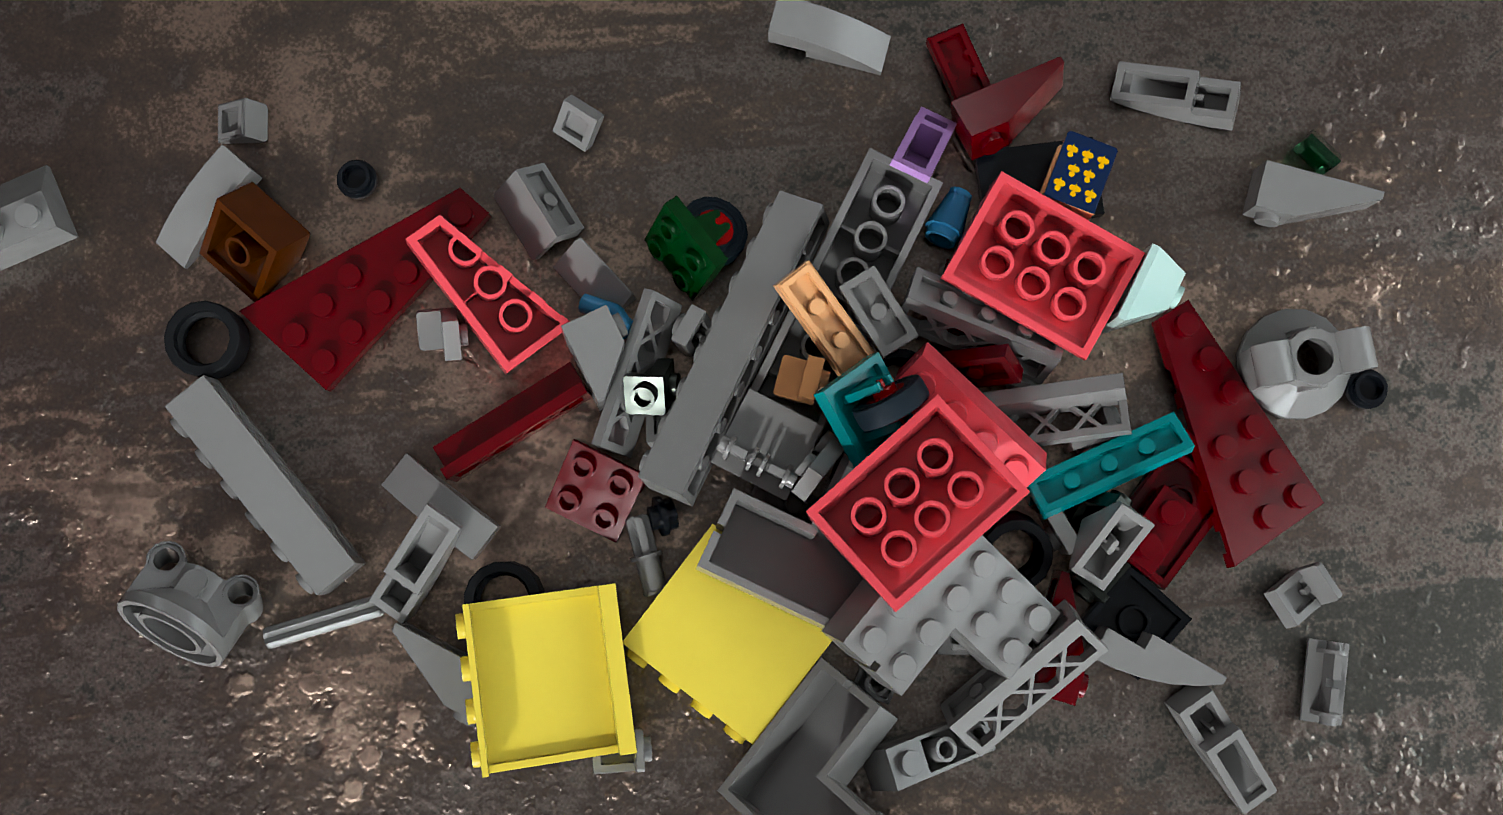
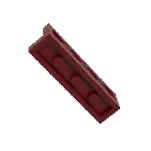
[433,362,592,482]

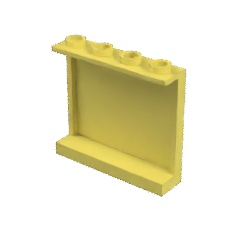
[623,524,832,745]
[455,583,637,778]

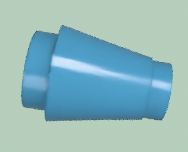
[925,187,972,249]

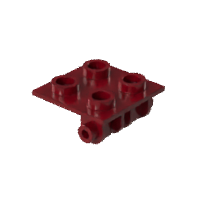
[545,439,645,543]

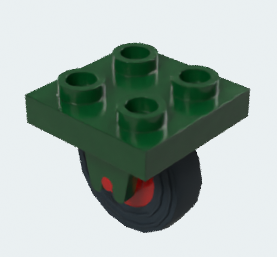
[644,196,748,301]

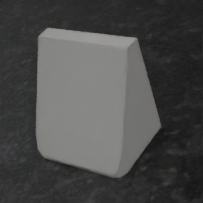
[218,98,268,144]

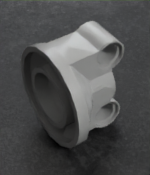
[1236,309,1379,420]
[117,541,263,667]

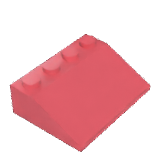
[940,171,1145,361]
[806,394,1030,612]

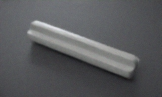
[263,596,385,649]

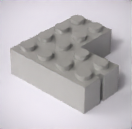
[696,451,863,629]
[822,535,1061,696]
[717,657,898,815]

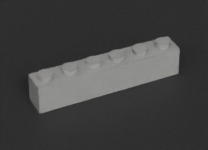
[165,375,366,595]

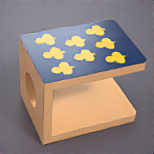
[1040,131,1118,220]

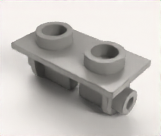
[1299,638,1350,727]

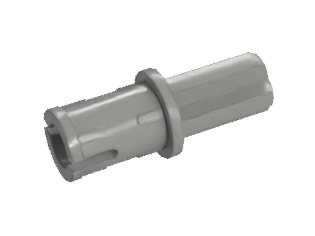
[625,514,666,597]

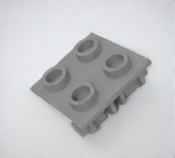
[711,388,824,501]

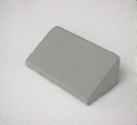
[553,237,636,309]

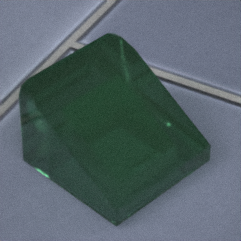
[1293,129,1342,175]

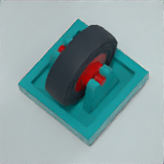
[813,352,929,468]

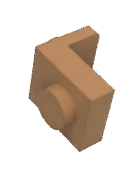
[773,355,830,405]

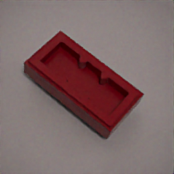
[926,23,991,101]

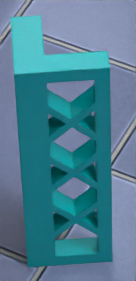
[1024,411,1195,520]

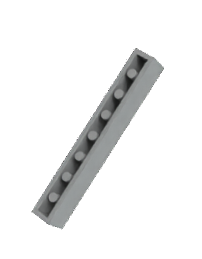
[638,190,830,507]

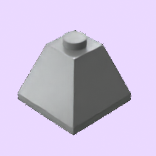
[561,305,629,412]

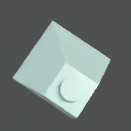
[1102,243,1186,333]

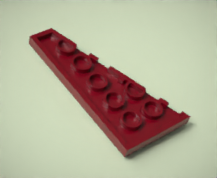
[239,188,492,392]
[1151,300,1324,568]

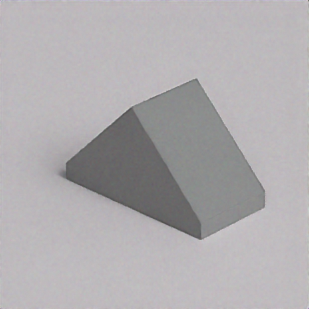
[1069,501,1155,591]

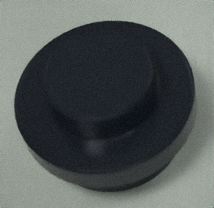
[337,160,378,200]
[1345,369,1388,409]
[647,496,679,536]

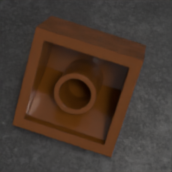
[199,182,311,302]

